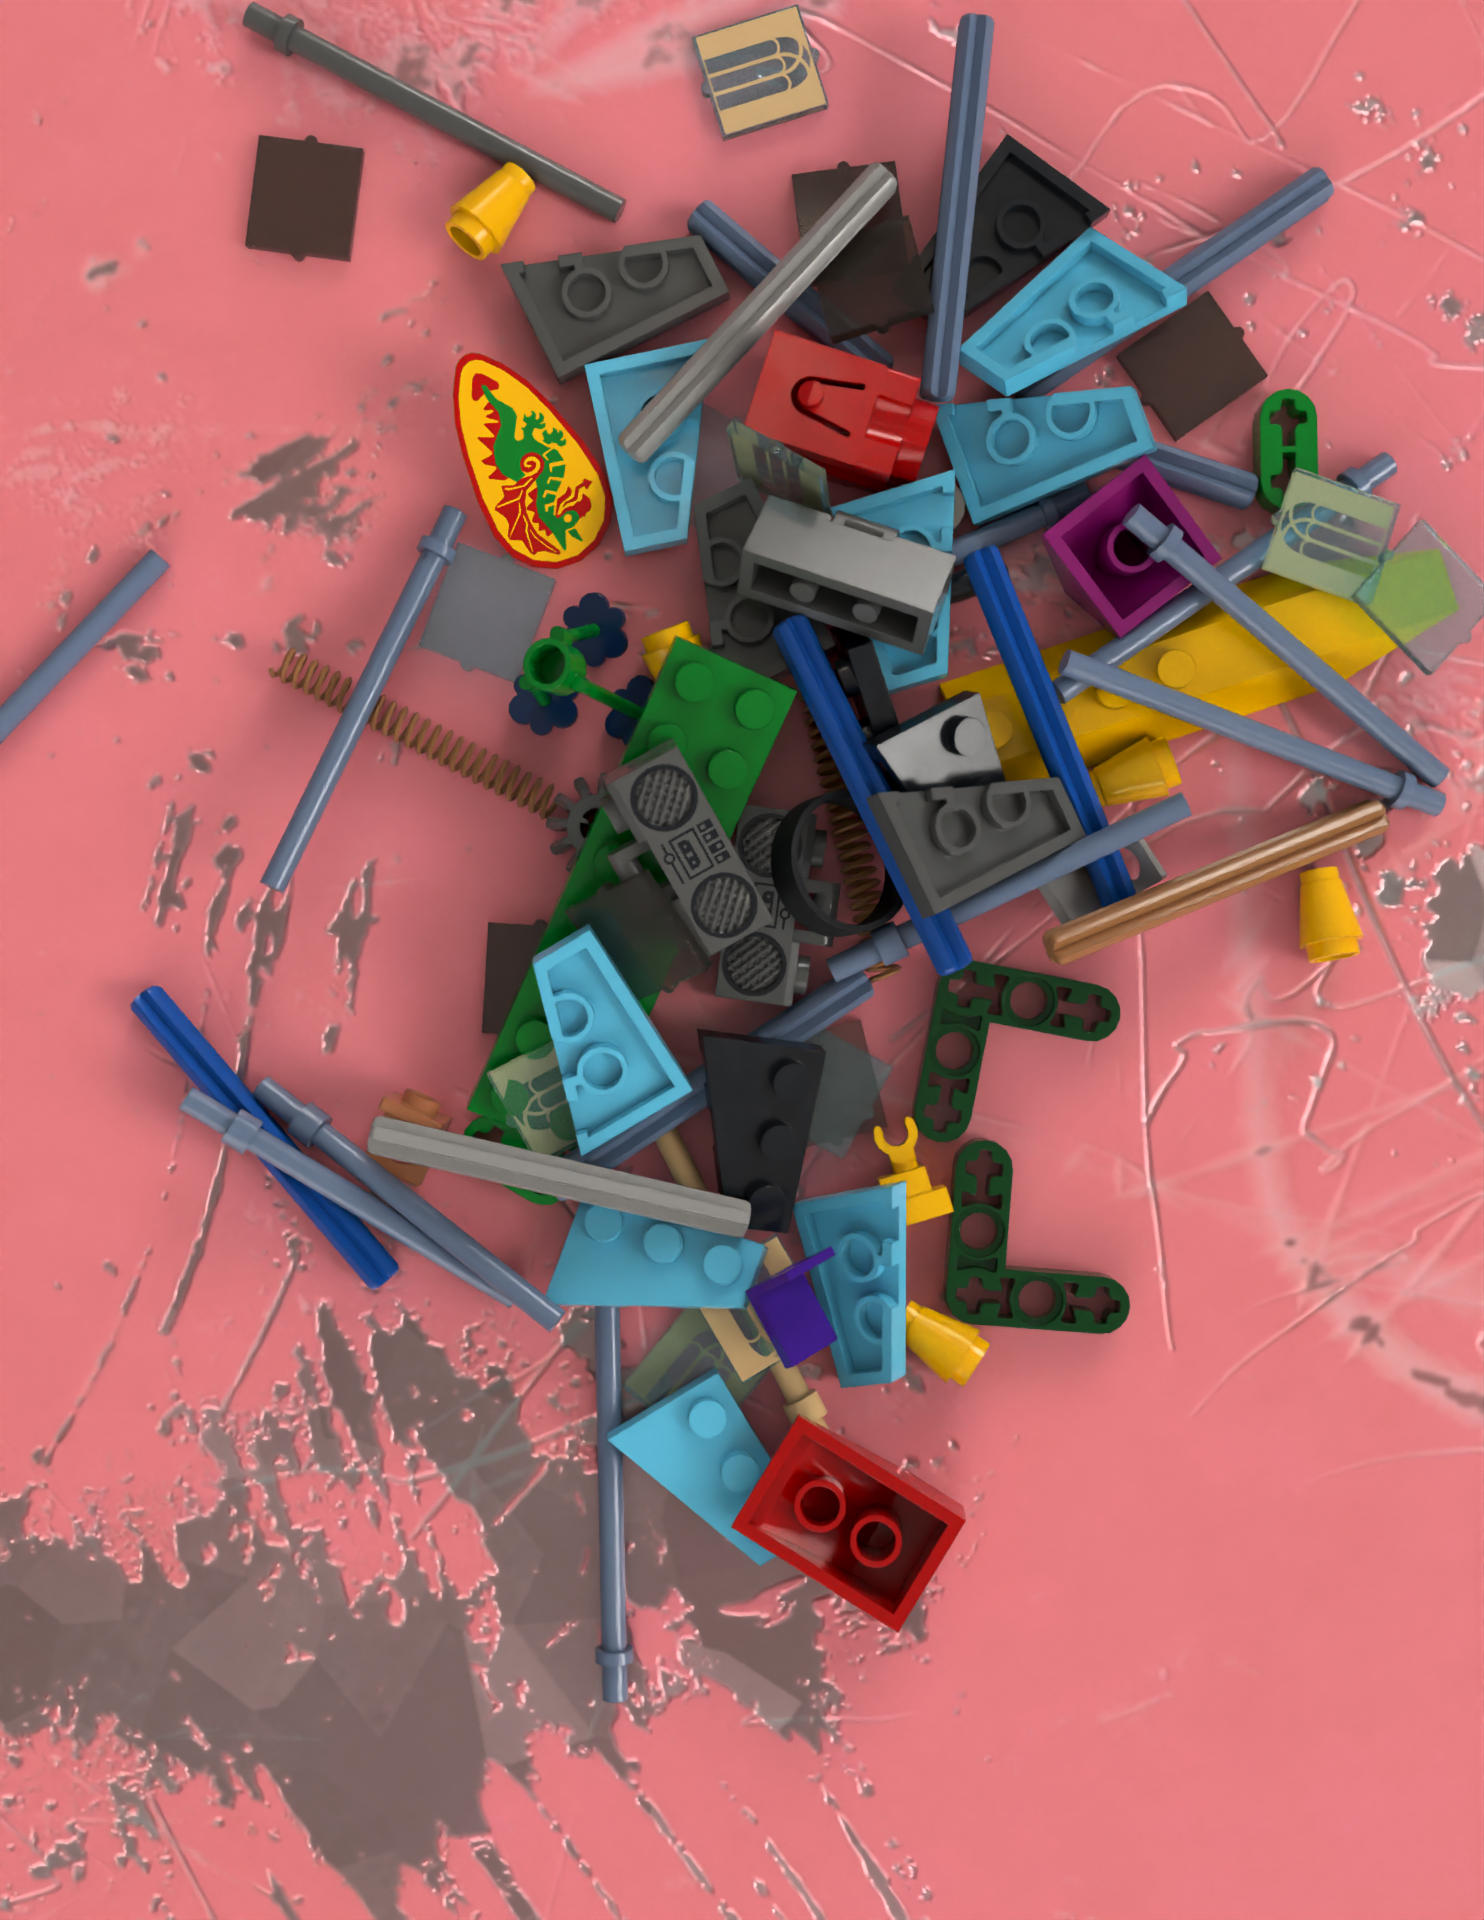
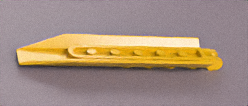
[939,550,1457,782]

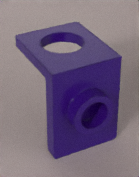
[745,1246,837,1369]

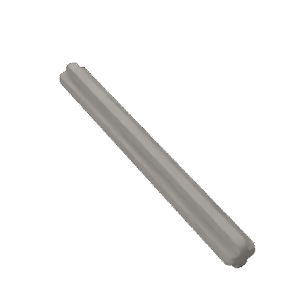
[618,162,898,463]
[367,1116,751,1238]

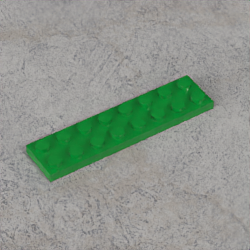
[467,635,797,1151]

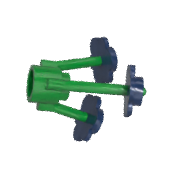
[509,592,654,745]

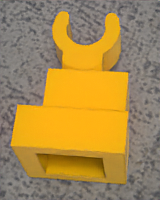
[872,1116,954,1226]

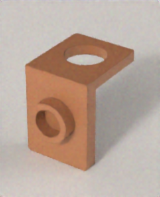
[366,1088,453,1187]

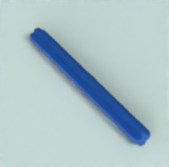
[963,545,1137,907]
[773,614,972,976]
[130,985,399,1290]

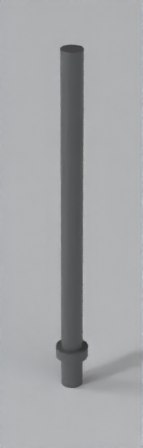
[243,2,626,223]

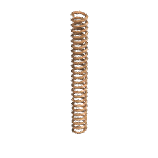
[269,647,562,820]
[796,684,902,984]

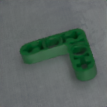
[912,961,1120,1142]
[943,1138,1130,1334]

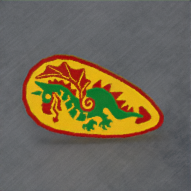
[452,352,613,569]

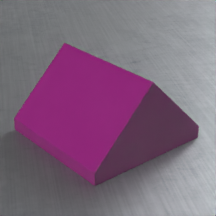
[1040,454,1222,639]

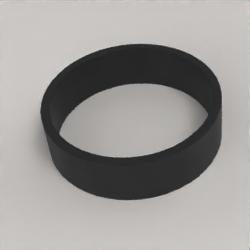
[771,790,903,937]

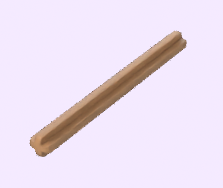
[1043,800,1389,965]

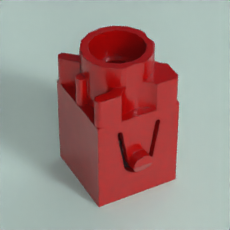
[744,329,940,494]

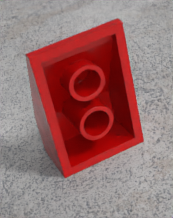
[731,1414,966,1633]

